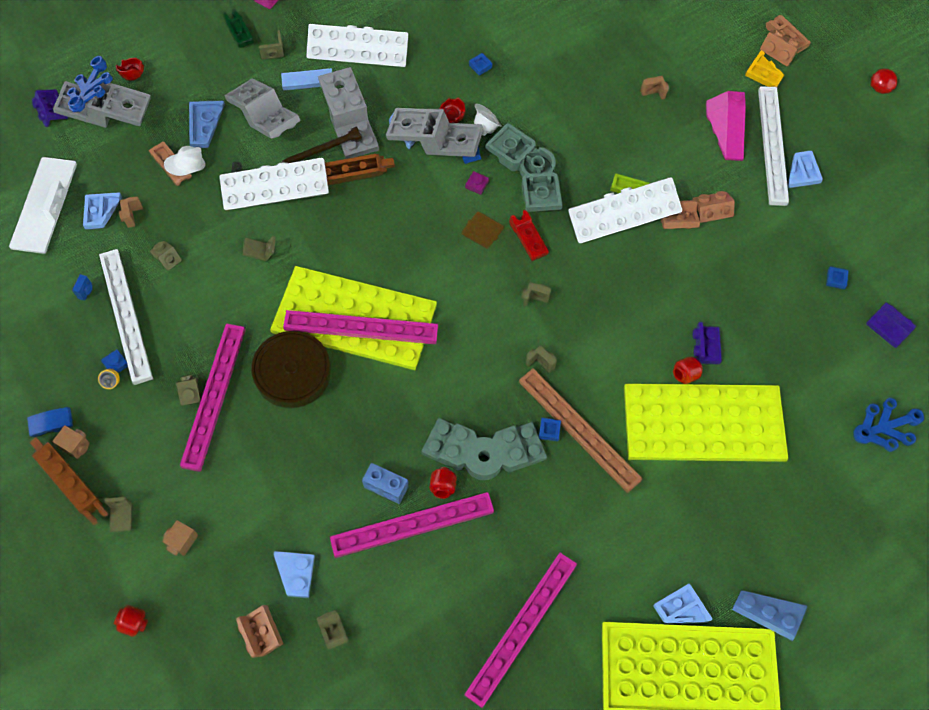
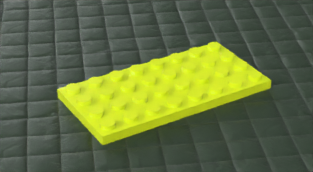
[270,266,437,370]
[624,384,788,462]
[602,622,781,710]

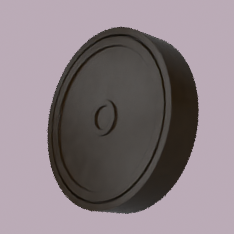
[251,331,331,408]

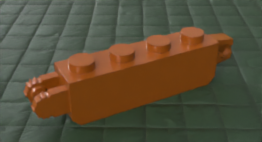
[325,154,395,185]
[29,437,108,526]

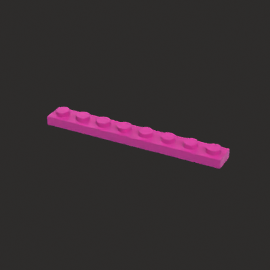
[283,310,438,344]
[180,324,246,472]
[330,492,494,558]
[464,553,577,708]

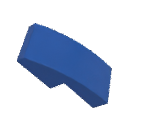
[27,407,73,437]

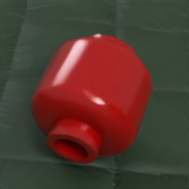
[673,356,702,384]
[429,467,457,499]
[113,605,148,637]

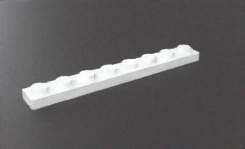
[758,86,789,206]
[99,249,153,385]

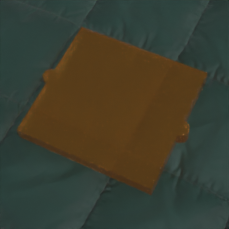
[461,212,504,249]

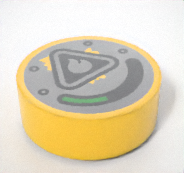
[98,369,120,389]

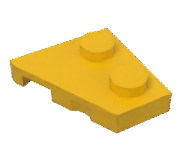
[745,50,784,87]

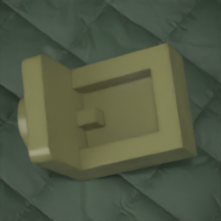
[149,241,182,271]
[521,282,551,307]
[526,345,557,373]
[176,375,201,406]
[317,610,348,650]

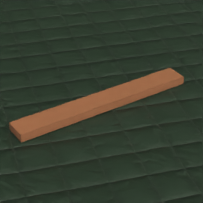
[519,368,643,493]

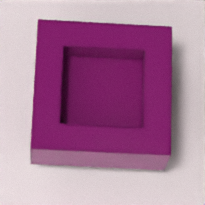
[465,171,489,195]

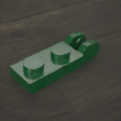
[222,9,254,48]

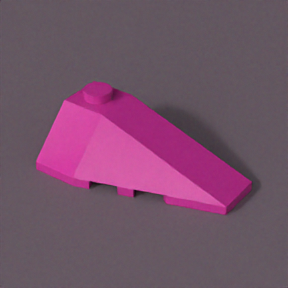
[706,91,746,161]

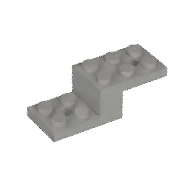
[318,67,379,159]
[224,78,301,139]
[53,81,151,128]
[386,108,483,157]

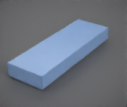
[281,68,332,91]

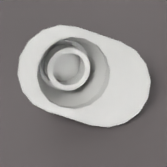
[474,103,502,136]
[164,146,205,176]

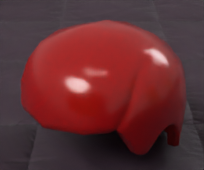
[115,58,144,81]
[870,68,898,94]
[440,97,466,123]

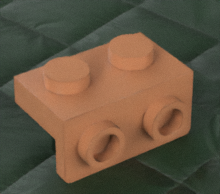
[759,29,803,66]
[692,191,735,223]
[660,200,700,229]
[236,605,283,658]

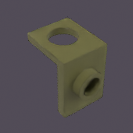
[259,30,284,60]
[243,236,276,261]
[105,497,132,533]

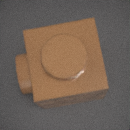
[52,426,90,459]
[162,520,198,556]

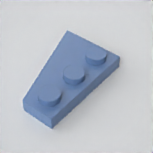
[189,101,225,148]
[732,590,807,641]

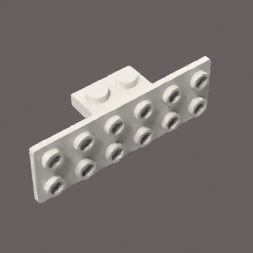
[306,24,408,67]
[9,157,77,254]
[220,158,329,210]
[568,178,682,244]

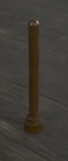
[281,126,362,163]

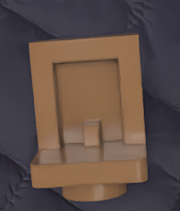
[640,76,669,100]
[119,197,143,228]

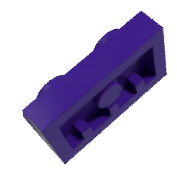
[32,89,68,127]
[866,302,916,348]
[693,322,722,364]

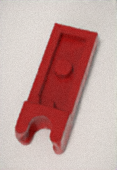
[509,210,549,261]

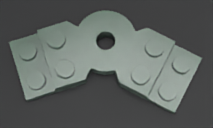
[486,123,562,212]
[421,418,547,480]

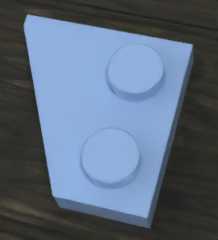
[787,151,823,188]
[83,192,122,229]
[274,551,315,598]
[653,583,712,624]

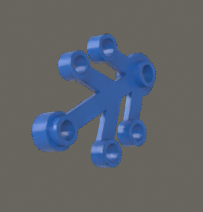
[67,56,113,112]
[853,398,924,452]

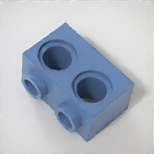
[362,463,409,504]

